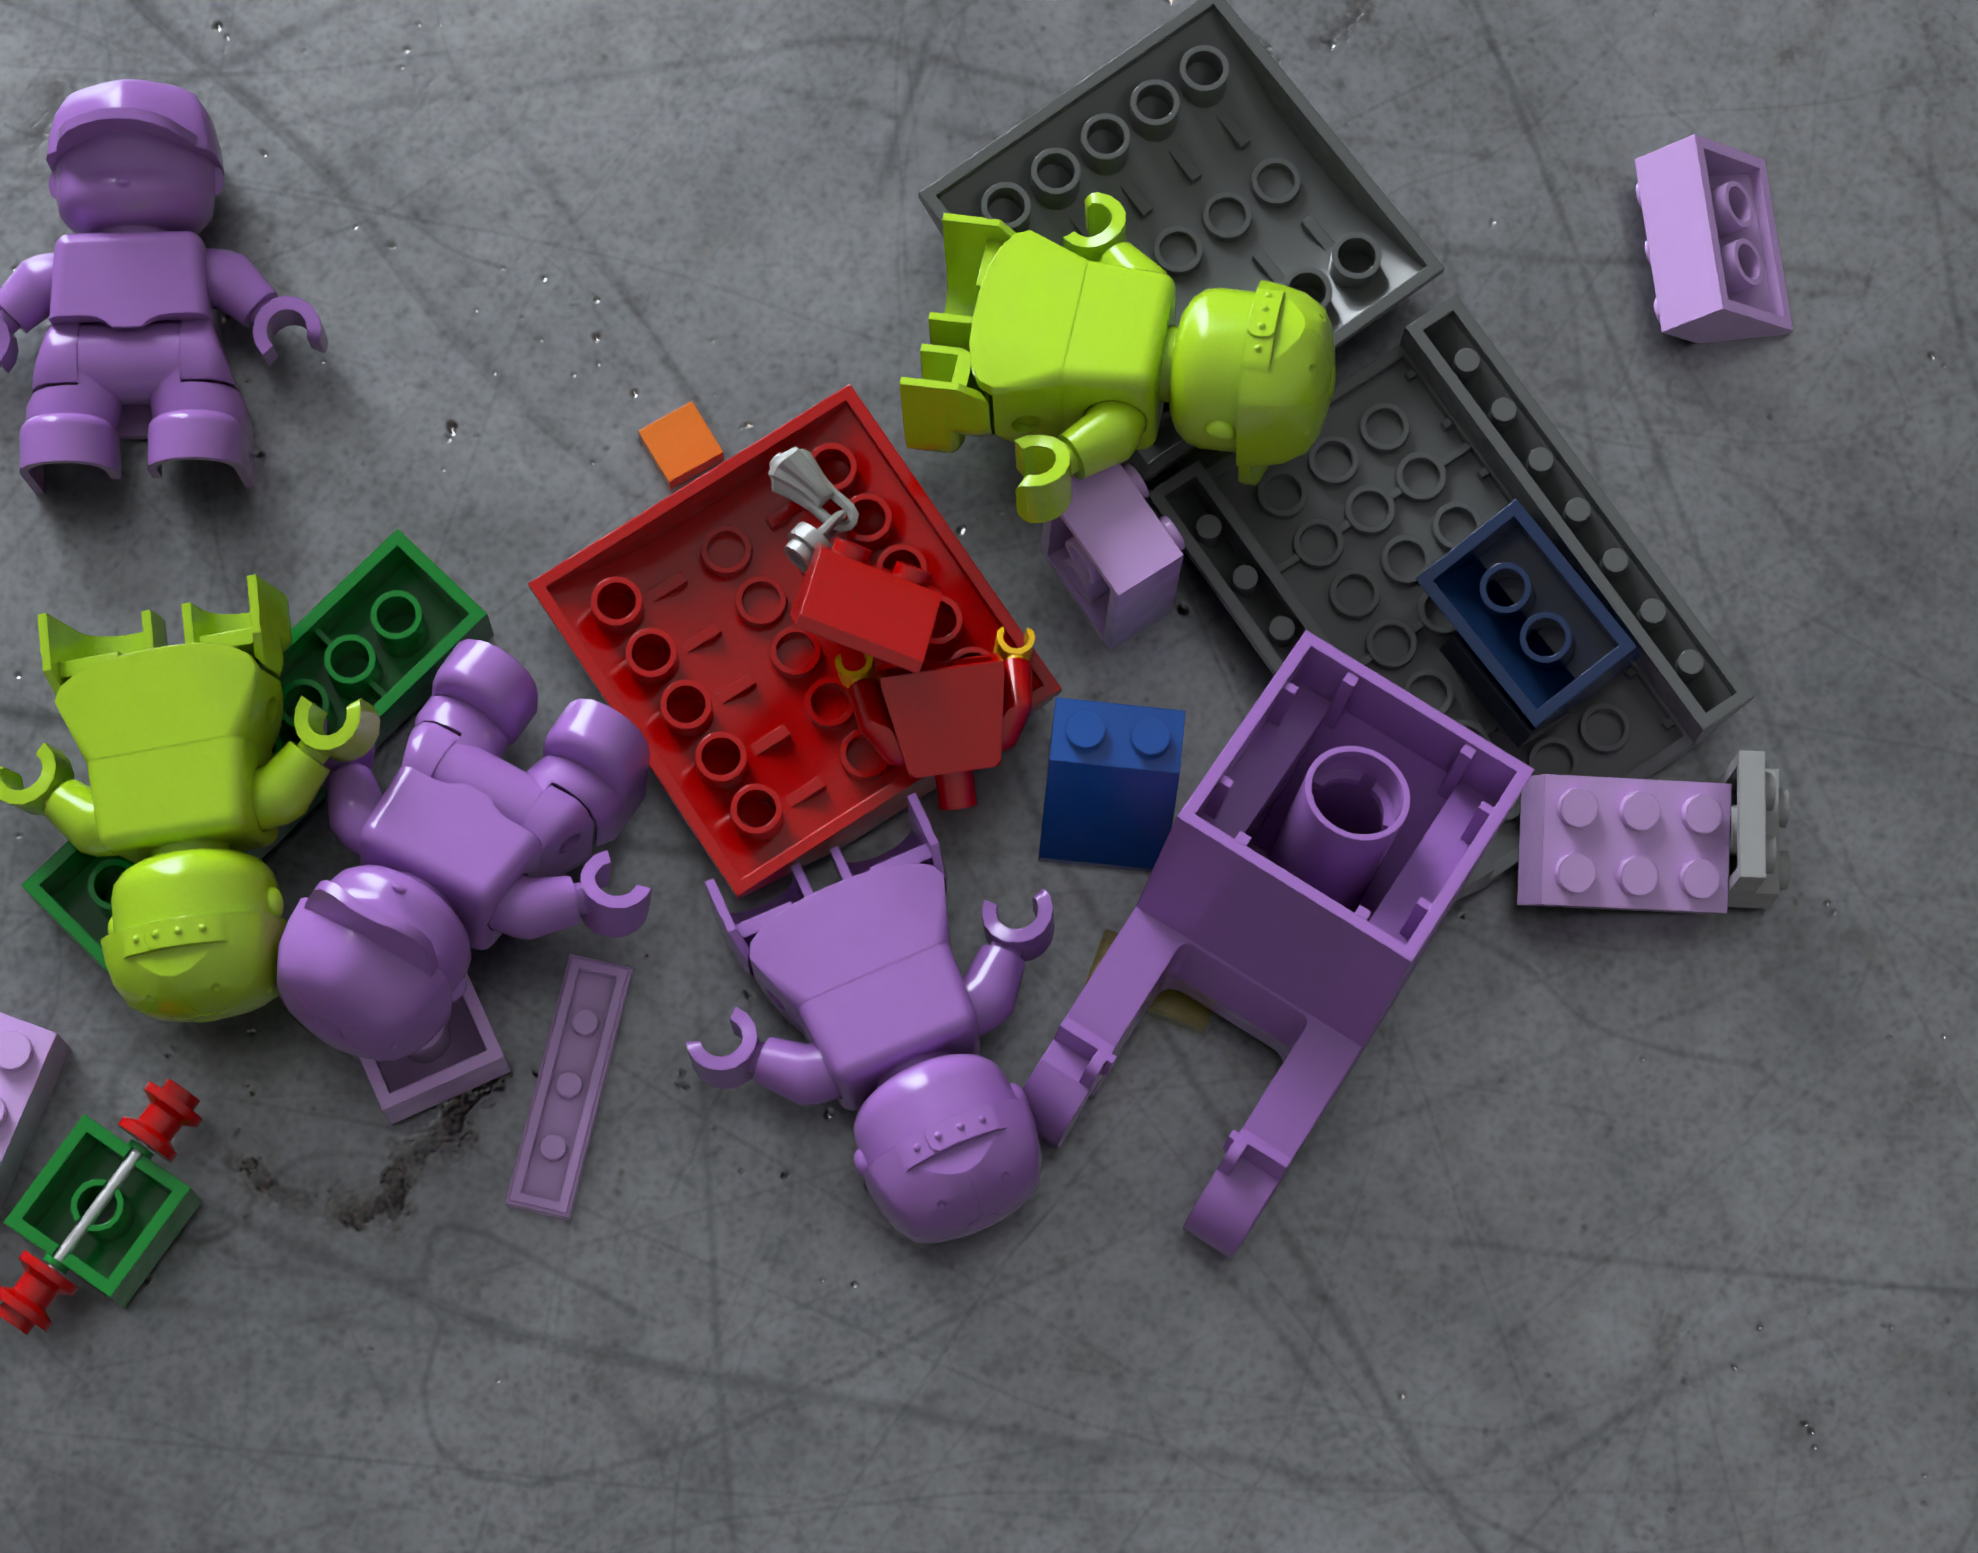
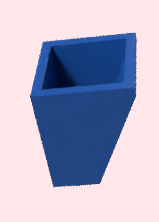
[1038,697,1186,872]

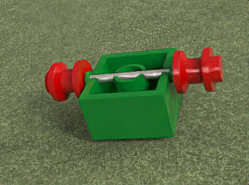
[0,1078,203,1336]

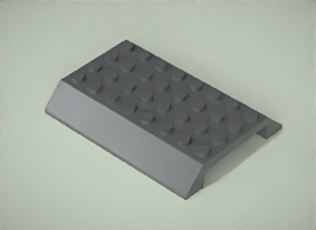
[1147,294,1755,900]

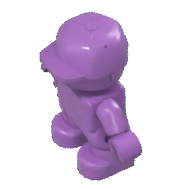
[0,79,328,494]
[277,639,652,1062]
[686,792,1055,1243]

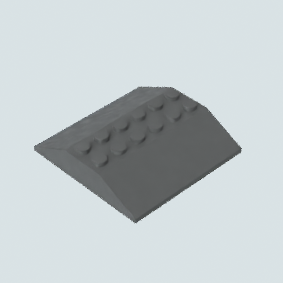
[918,0,1445,484]

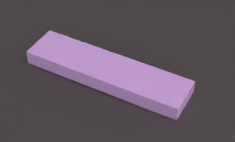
[505,954,634,1221]

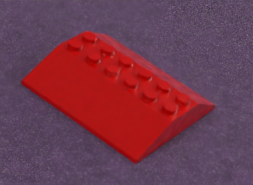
[528,384,1062,899]

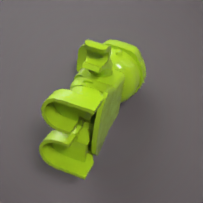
[899,192,1336,523]
[0,574,380,1022]

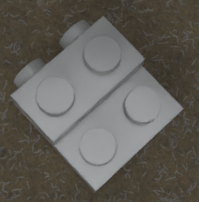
[1717,750,1790,909]

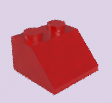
[790,537,943,674]

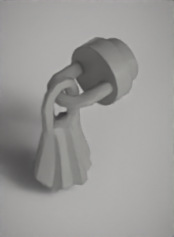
[768,447,859,573]

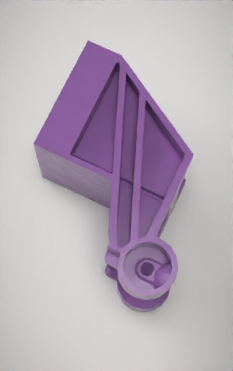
[1023,630,1535,1259]

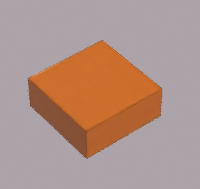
[638,401,724,490]

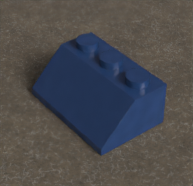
[1415,499,1640,729]

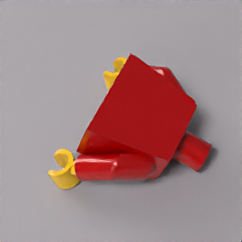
[835,627,1035,810]

